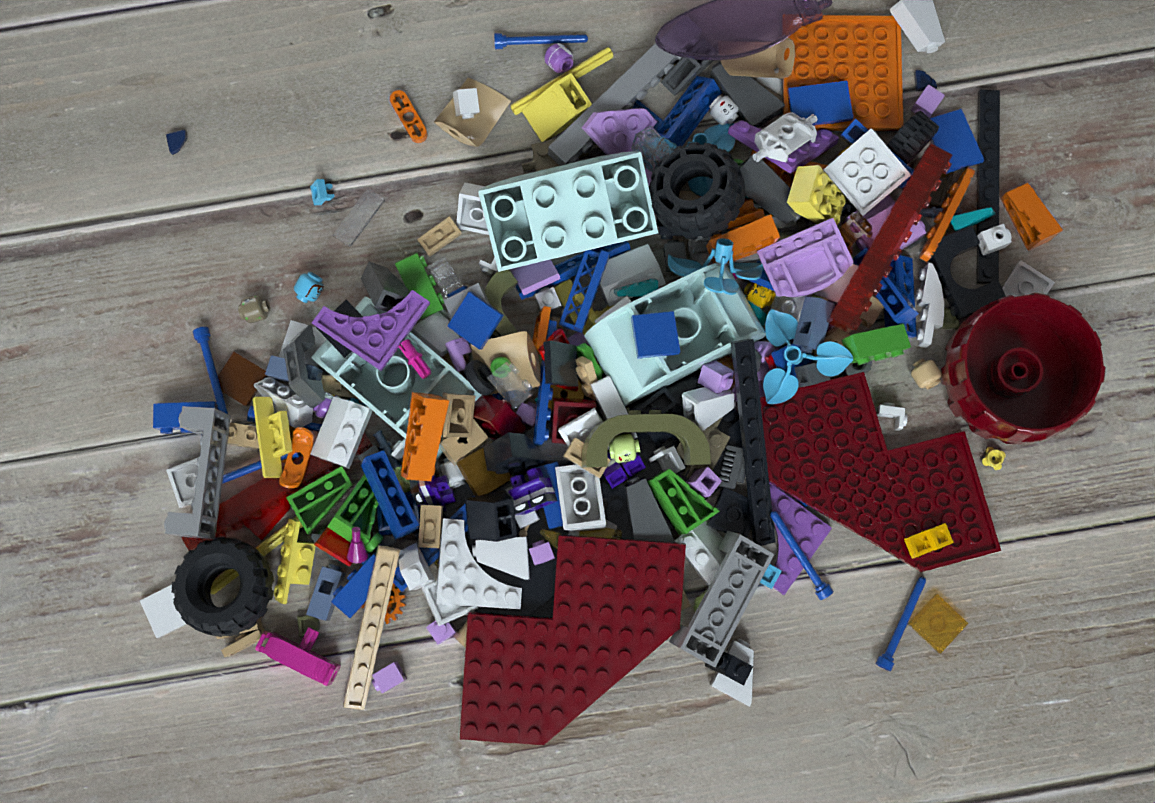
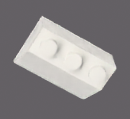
[456,183,489,235]
[592,244,666,307]
[310,397,372,469]
[555,465,606,531]
[675,520,726,587]

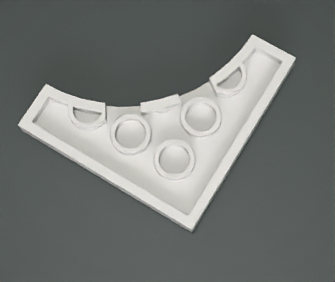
[435,518,522,609]

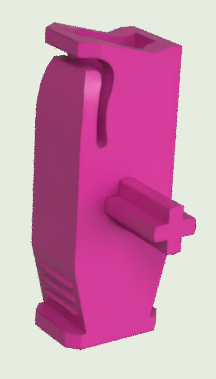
[255,627,341,686]

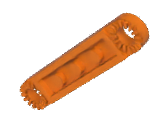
[919,167,975,262]

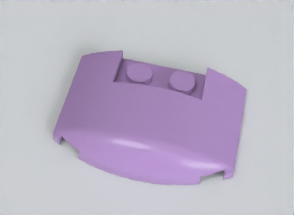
[757,218,853,297]

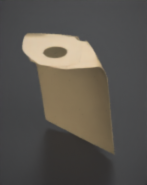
[718,37,795,78]
[434,78,511,147]
[471,331,541,395]

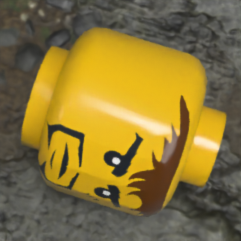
[744,282,776,309]

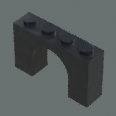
[927,225,1006,320]

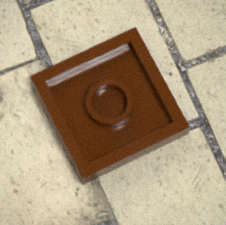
[218,352,267,407]

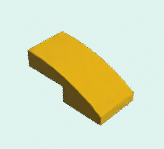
[904,523,954,558]

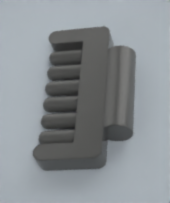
[719,445,746,489]

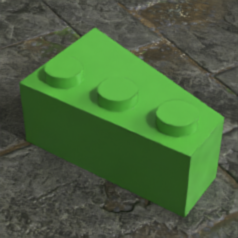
[395,252,444,319]
[842,324,911,365]
[286,466,353,535]
[647,469,720,535]
[327,474,378,546]

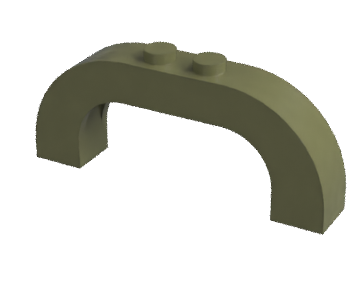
[484,269,542,371]
[582,410,711,468]

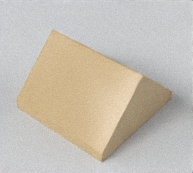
[441,392,475,437]

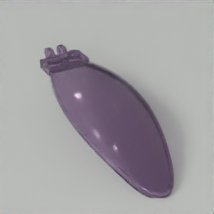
[655,0,833,60]

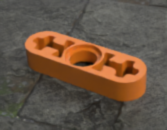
[390,90,428,143]

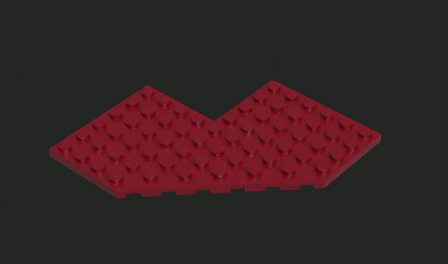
[760,372,1001,572]
[460,534,686,745]

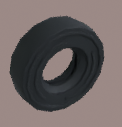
[464,360,497,396]

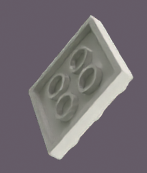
[823,128,911,216]

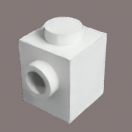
[453,88,480,119]
[977,224,1012,256]
[535,287,563,317]

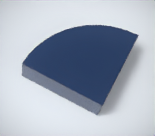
[914,70,937,91]
[166,130,187,155]

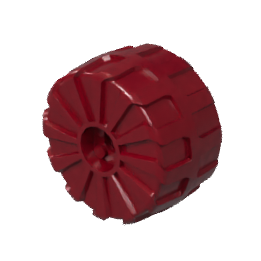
[940,293,1106,444]

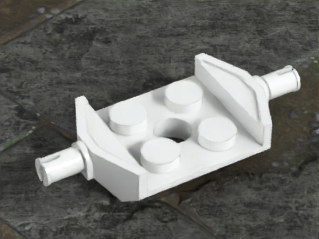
[753,112,817,162]

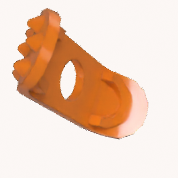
[279,427,314,488]

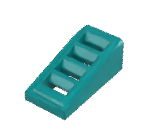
[951,207,995,231]
[614,278,658,297]

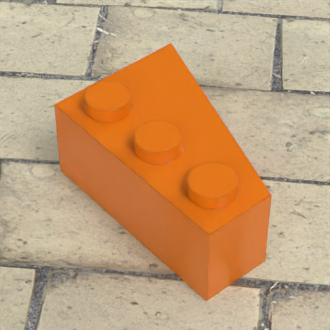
[1000,183,1063,251]
[706,214,780,264]

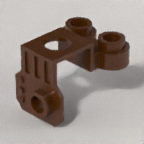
[839,211,873,255]

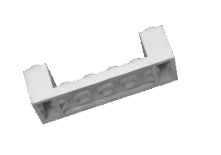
[164,406,231,539]
[669,531,774,667]

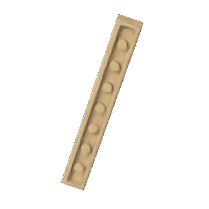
[343,545,400,710]

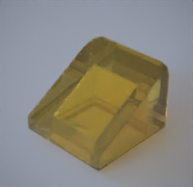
[540,529,561,550]

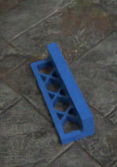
[653,76,722,147]
[559,250,609,333]
[881,255,917,338]

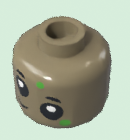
[238,295,271,323]

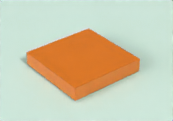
[532,306,551,354]

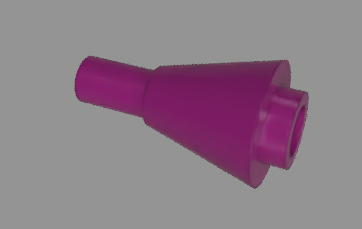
[347,527,368,564]

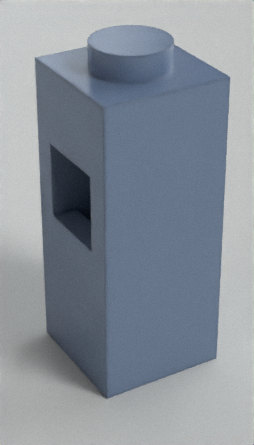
[793,296,834,354]
[265,355,322,383]
[306,564,346,621]

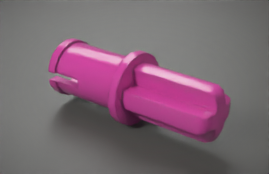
[398,339,431,379]

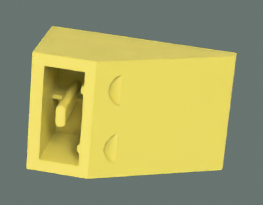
[522,73,592,142]
[787,165,846,226]

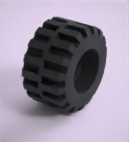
[887,111,939,164]

